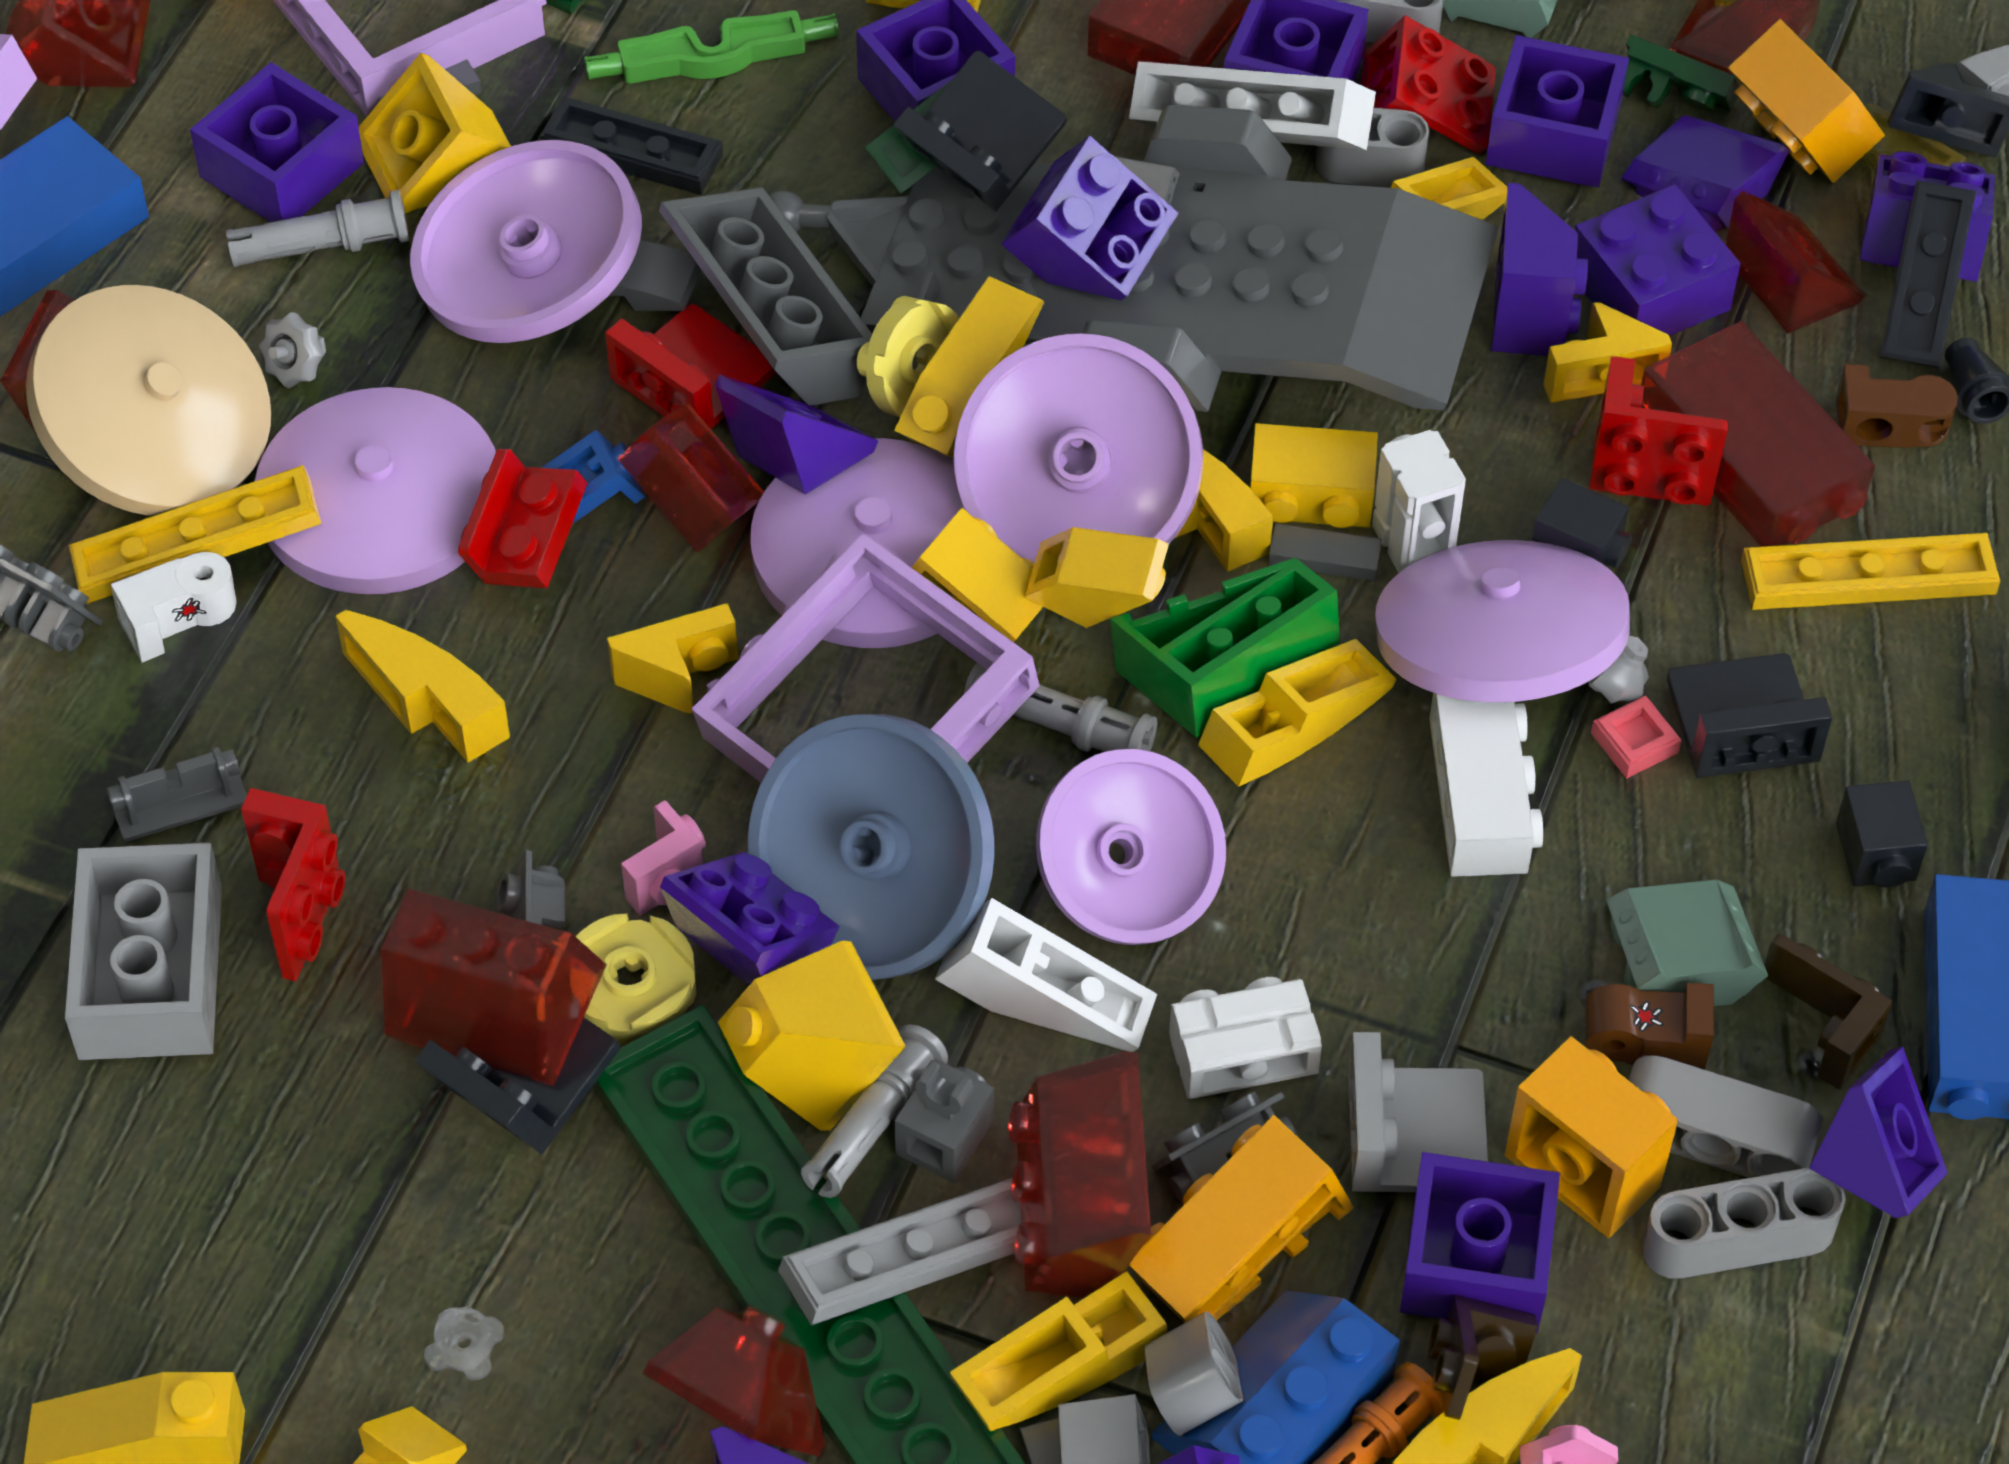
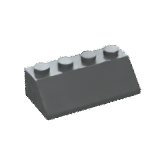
[659,187,872,406]

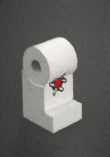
[111,552,237,663]

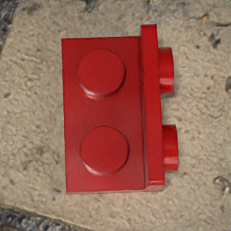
[458,449,588,588]

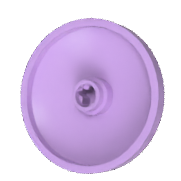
[410,140,642,343]
[954,333,1203,563]
[255,387,496,595]
[750,438,965,648]
[1375,540,1630,702]

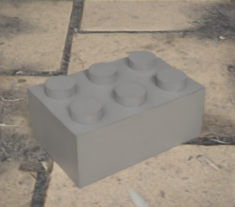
[65,843,222,1060]

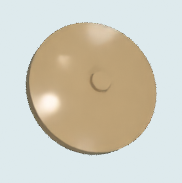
[26,285,271,516]

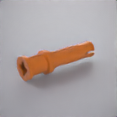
[1312,1362,1444,1464]

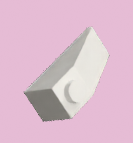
[935,898,1157,1052]

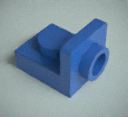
[542,430,646,524]

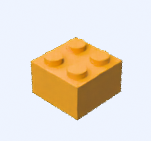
[1728,19,1885,183]
[1504,1036,1678,1239]

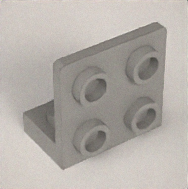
[1348,1032,1488,1192]

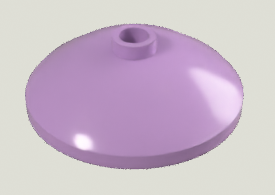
[1036,749,1226,945]

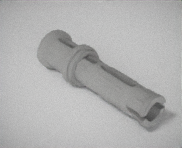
[226,189,410,267]
[964,663,1157,752]
[801,1024,948,1198]

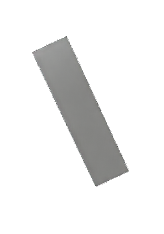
[778,1176,1052,1325]

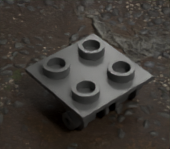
[0,545,104,651]

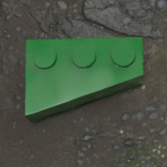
[1110,558,1340,738]

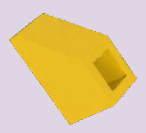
[1025,527,1169,628]

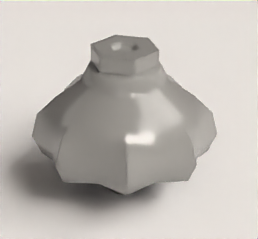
[258,312,326,389]
[1588,636,1649,703]

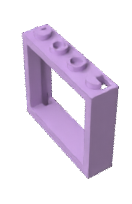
[273,0,547,117]
[691,533,1040,783]

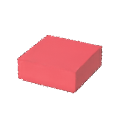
[1591,695,1682,779]

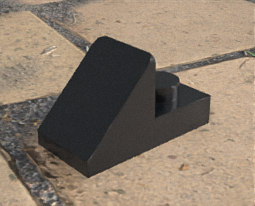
[1887,63,2009,158]

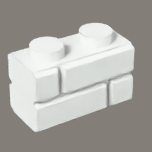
[1372,430,1466,573]
[1169,977,1322,1099]

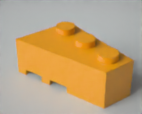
[1127,1115,1354,1323]

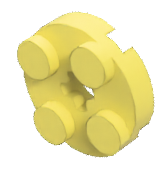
[857,296,959,418]
[564,913,697,1045]

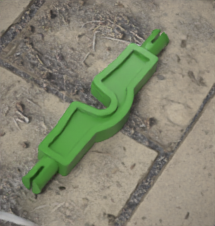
[584,10,839,84]

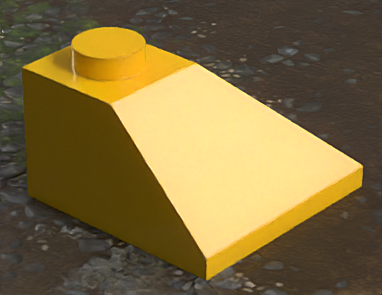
[358,53,511,214]
[718,941,906,1131]

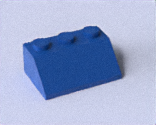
[1152,1290,1400,1464]

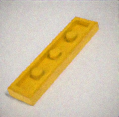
[69,465,322,604]
[1741,533,2000,610]

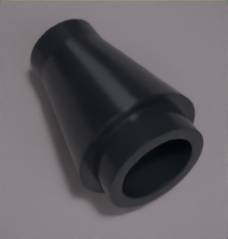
[1945,338,2009,424]

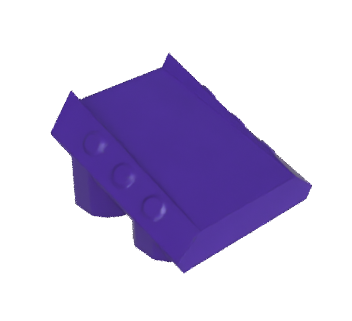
[1621,115,1789,232]

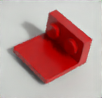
[1361,15,1496,154]
[605,304,777,440]
[1589,356,1728,506]
[241,788,346,982]

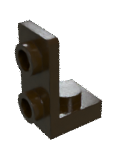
[1764,934,1893,1090]
[1428,1295,1538,1420]

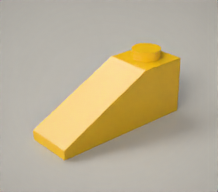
[894,276,1044,460]
[23,1372,245,1464]

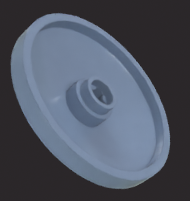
[748,714,994,980]

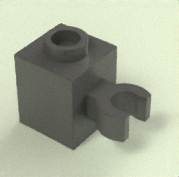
[895,1059,994,1183]

